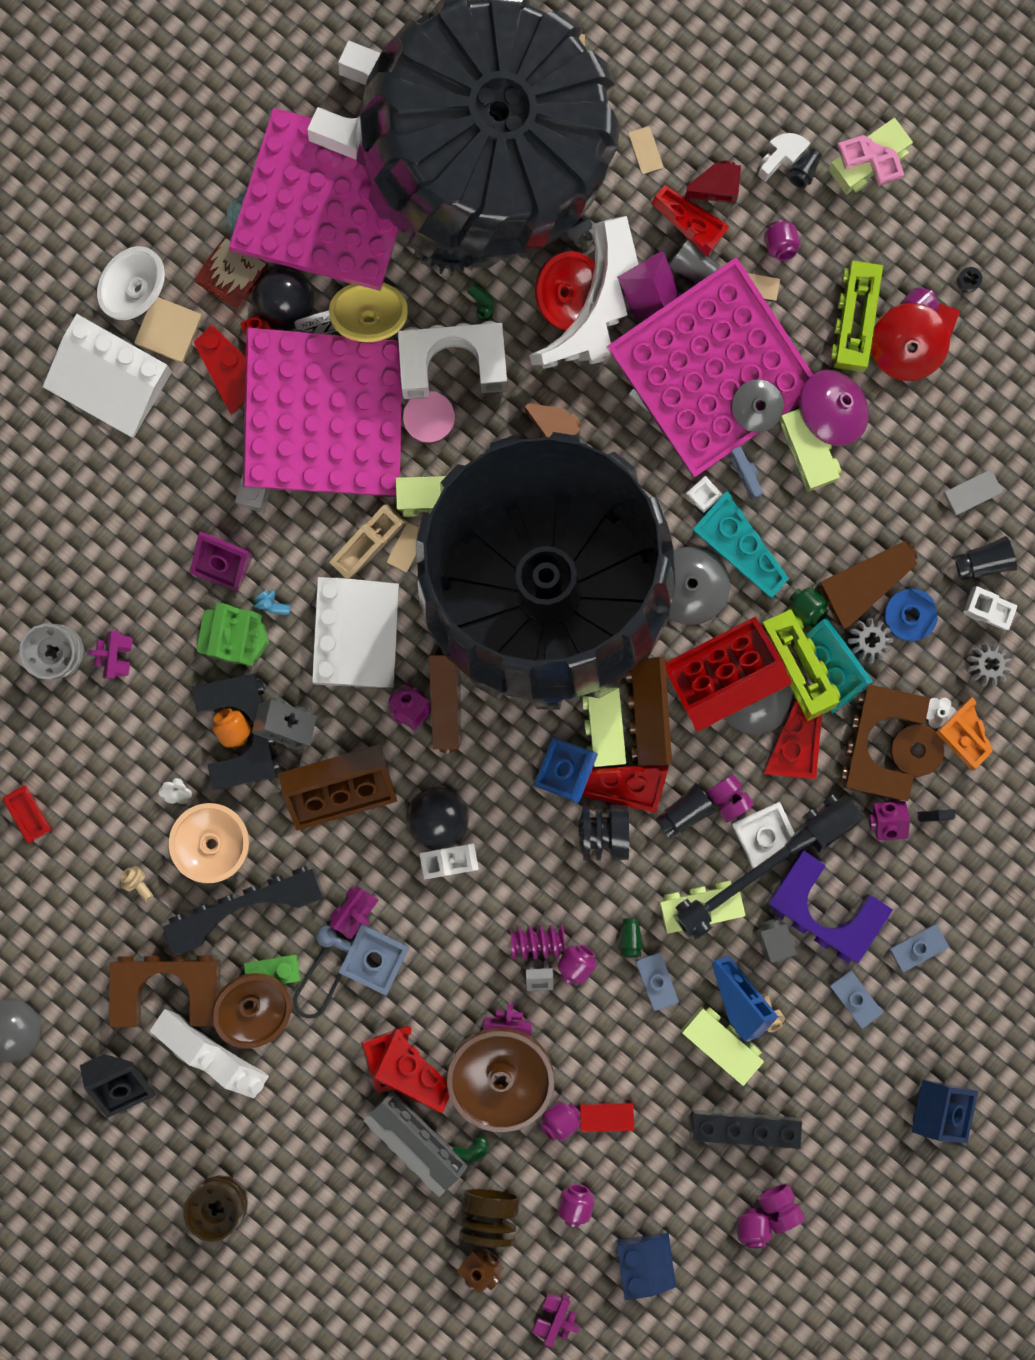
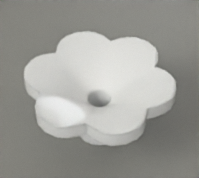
[926,698,956,729]
[158,778,192,804]

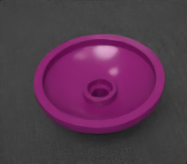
[799,370,869,446]

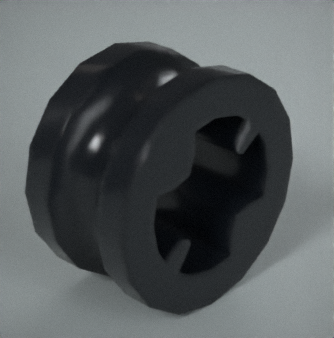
[957,267,983,293]

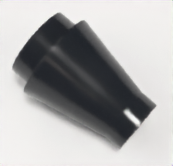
[788,148,822,188]

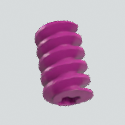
[511,925,565,960]

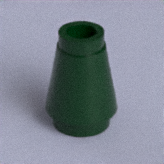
[617,918,644,958]

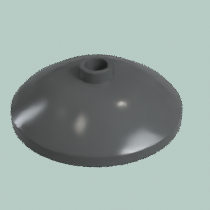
[668,547,730,625]
[724,685,794,734]

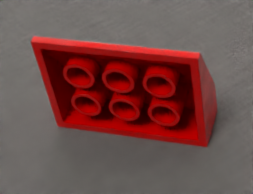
[665,616,792,732]

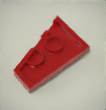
[194,324,246,416]
[582,765,669,813]

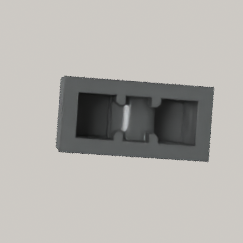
[252,698,317,750]
[755,918,797,963]

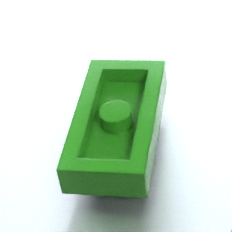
[244,954,301,984]

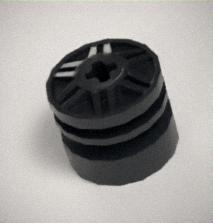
[578,805,630,861]

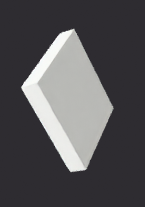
[732,802,795,869]

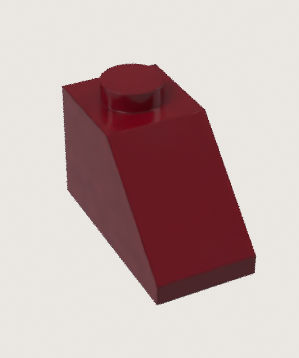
[685,160,741,203]

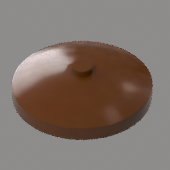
[447,1027,554,1132]

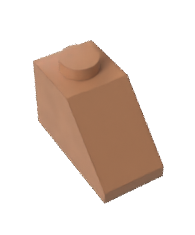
[525,403,582,437]

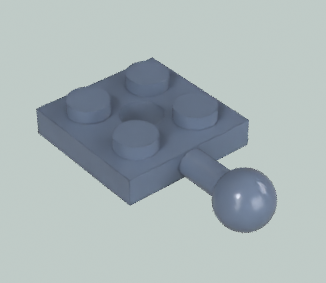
[316,924,410,996]

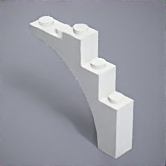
[529,216,638,369]

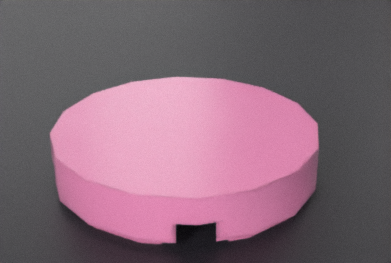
[403,391,455,444]

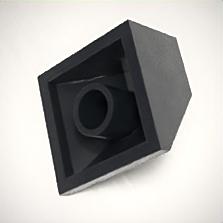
[80,1054,155,1118]

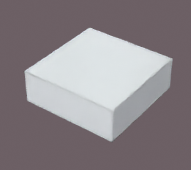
[686,476,723,513]

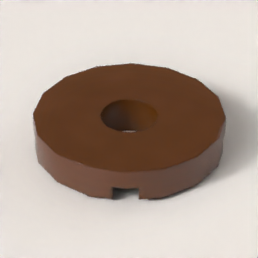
[890,724,944,777]

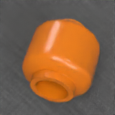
[212,708,251,747]

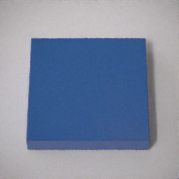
[533,737,598,803]

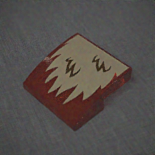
[194,237,268,310]

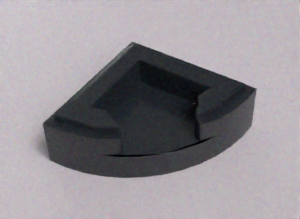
[917,809,956,822]

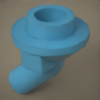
[253,589,290,615]

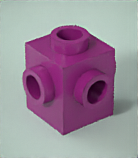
[388,684,431,731]
[869,801,910,841]

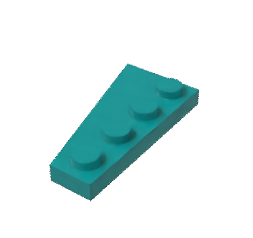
[692,491,789,599]

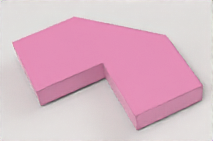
[837,135,905,186]

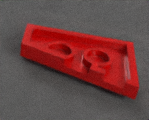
[651,185,730,257]
[763,699,822,779]
[371,1029,450,1113]

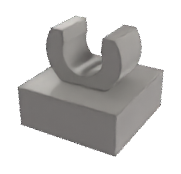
[526,960,553,991]

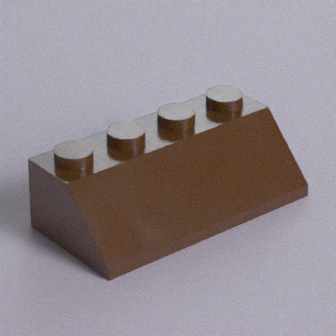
[626,656,672,766]
[279,744,398,831]

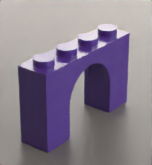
[766,850,893,964]

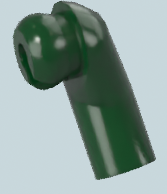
[467,283,494,320]
[452,1137,489,1163]

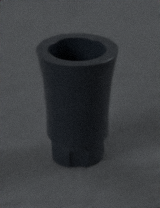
[954,536,1017,580]
[655,782,718,839]

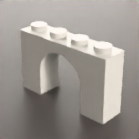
[307,40,380,159]
[398,321,508,399]

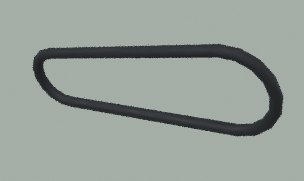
[293,930,356,1018]

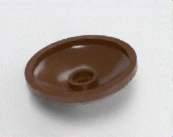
[212,973,292,1049]

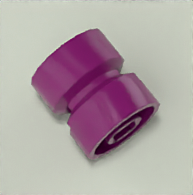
[706,774,755,823]
[758,1183,805,1234]

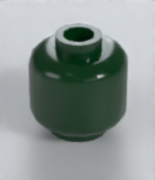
[789,587,829,626]

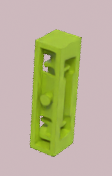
[830,260,883,373]
[761,609,840,721]

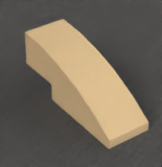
[329,504,407,579]

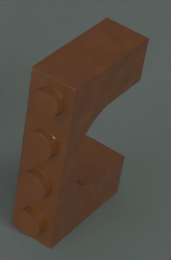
[840,684,930,801]
[109,955,220,1027]

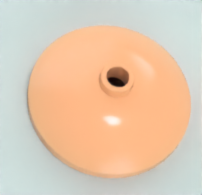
[169,803,249,883]

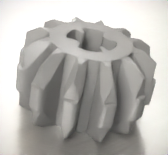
[847,618,893,664]
[966,643,1012,687]

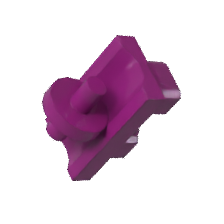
[87,630,133,679]
[330,886,379,939]
[483,1003,532,1036]
[532,1293,580,1348]

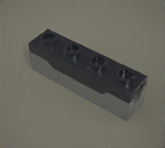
[691,1110,802,1149]

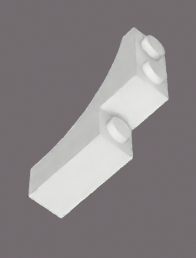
[150,1009,269,1098]

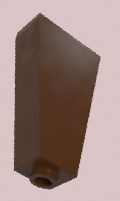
[817,540,918,631]
[429,645,461,753]

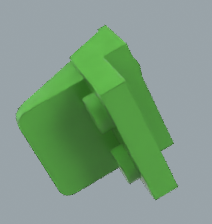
[197,603,269,666]

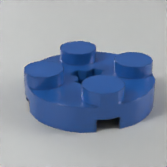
[884,589,938,642]

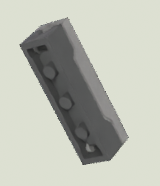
[363,1090,468,1197]

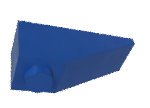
[712,956,779,1042]

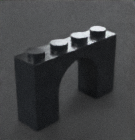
[192,674,281,791]

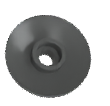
[732,380,784,432]

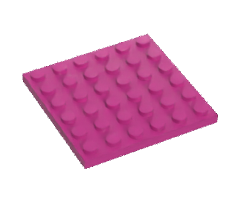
[229,108,399,291]
[606,257,813,477]
[243,328,402,497]

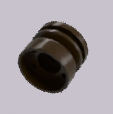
[183,1175,248,1242]
[459,1189,520,1248]

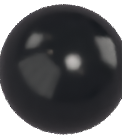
[252,268,314,330]
[406,787,469,850]

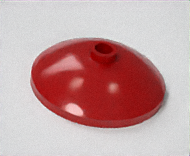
[535,251,595,331]
[871,303,950,381]

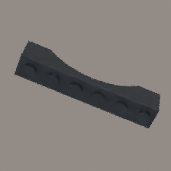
[163,865,326,956]

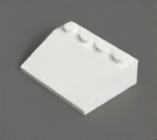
[43,314,172,438]
[312,577,399,688]

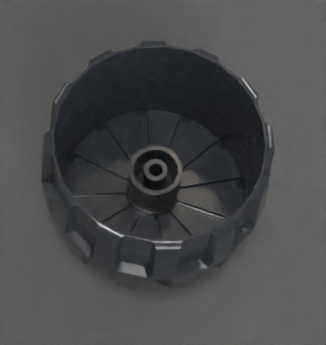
[356,0,620,268]
[416,432,676,710]

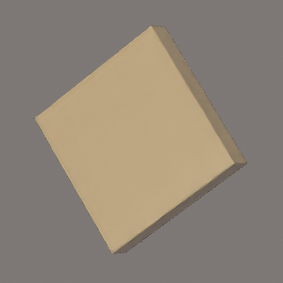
[134,297,203,364]

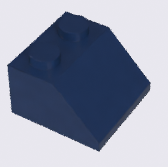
[912,1080,978,1144]
[616,1232,676,1300]

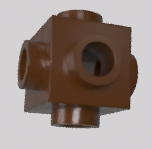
[456,1246,504,1294]

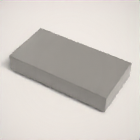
[943,469,1003,516]

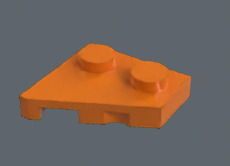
[936,697,993,771]

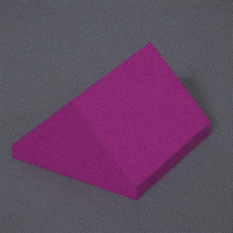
[617,251,679,319]
[189,531,254,593]

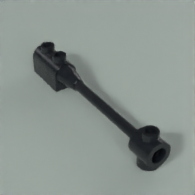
[674,793,865,940]

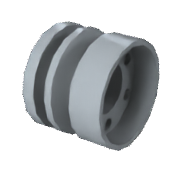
[19,624,84,679]

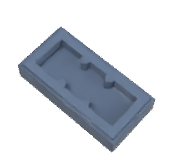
[729,446,763,501]
[889,924,950,972]
[636,952,679,1011]
[829,970,883,1029]

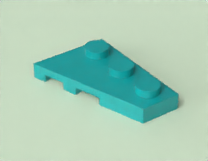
[805,619,873,714]

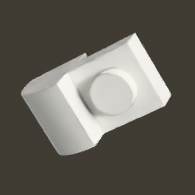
[758,133,810,182]
[963,586,1017,630]
[419,843,479,879]

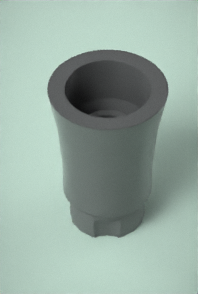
[669,239,720,284]

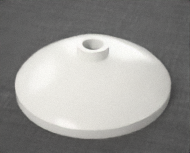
[97,246,165,320]

